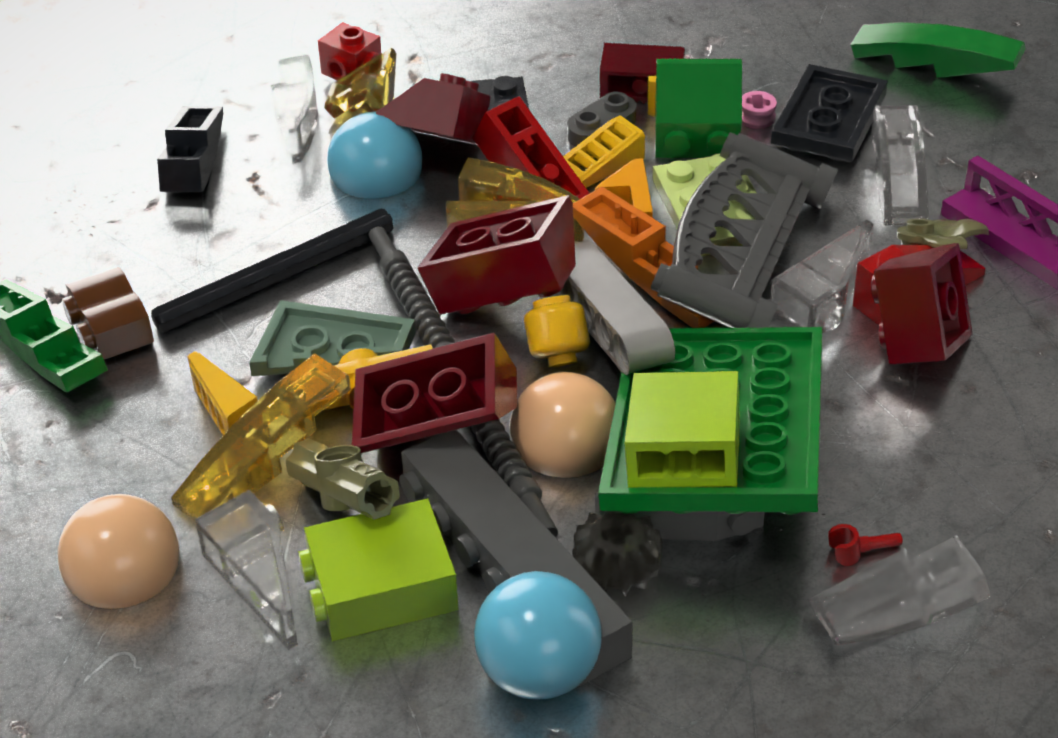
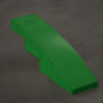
[850,22,1026,78]
[0,279,108,393]

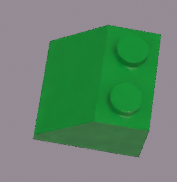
[655,59,742,158]

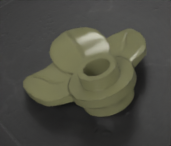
[897,219,989,249]

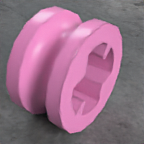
[742,91,777,129]

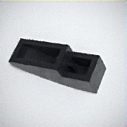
[157,106,224,192]

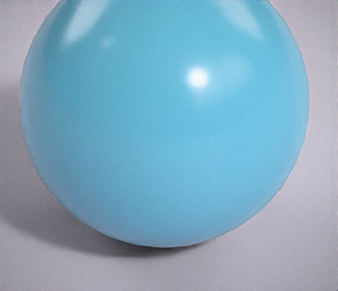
[327,112,422,199]
[474,571,602,700]

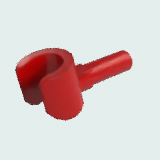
[828,524,903,566]

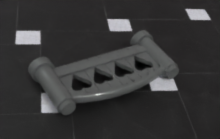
[650,132,838,328]

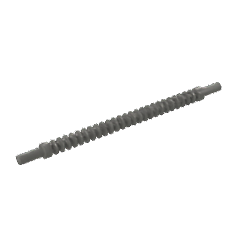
[369,227,558,537]

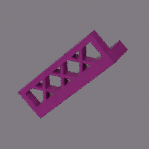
[941,155,1058,290]

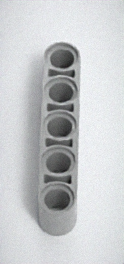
[556,240,675,375]

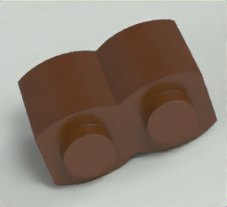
[61,267,154,359]

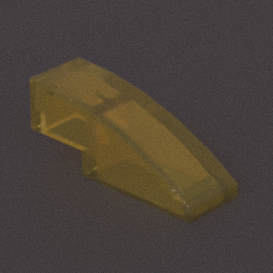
[458,158,584,242]

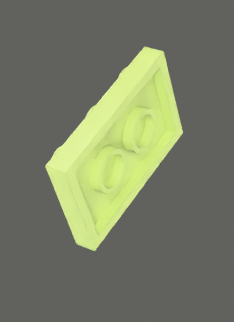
[653,154,757,256]

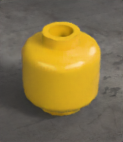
[524,295,590,367]

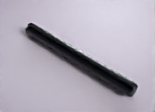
[151,208,394,333]

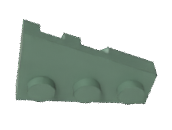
[249,300,416,377]

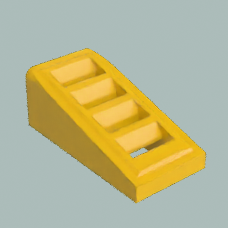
[563,115,645,188]
[187,351,263,450]

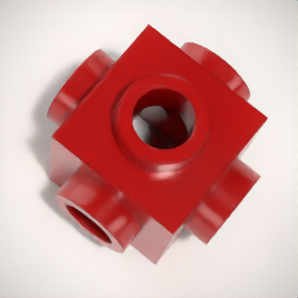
[317,22,383,89]

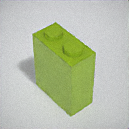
[625,371,740,487]
[298,498,459,641]

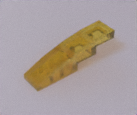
[171,353,351,529]

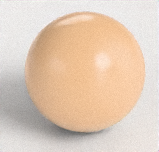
[510,372,615,478]
[58,494,179,609]

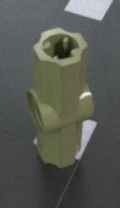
[286,438,400,520]

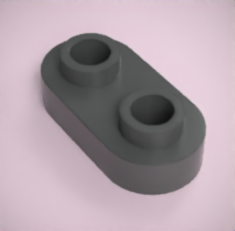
[567,92,637,147]

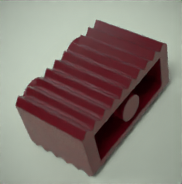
[600,43,685,104]

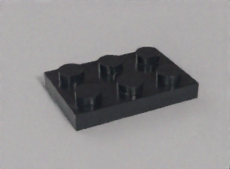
[771,64,888,162]

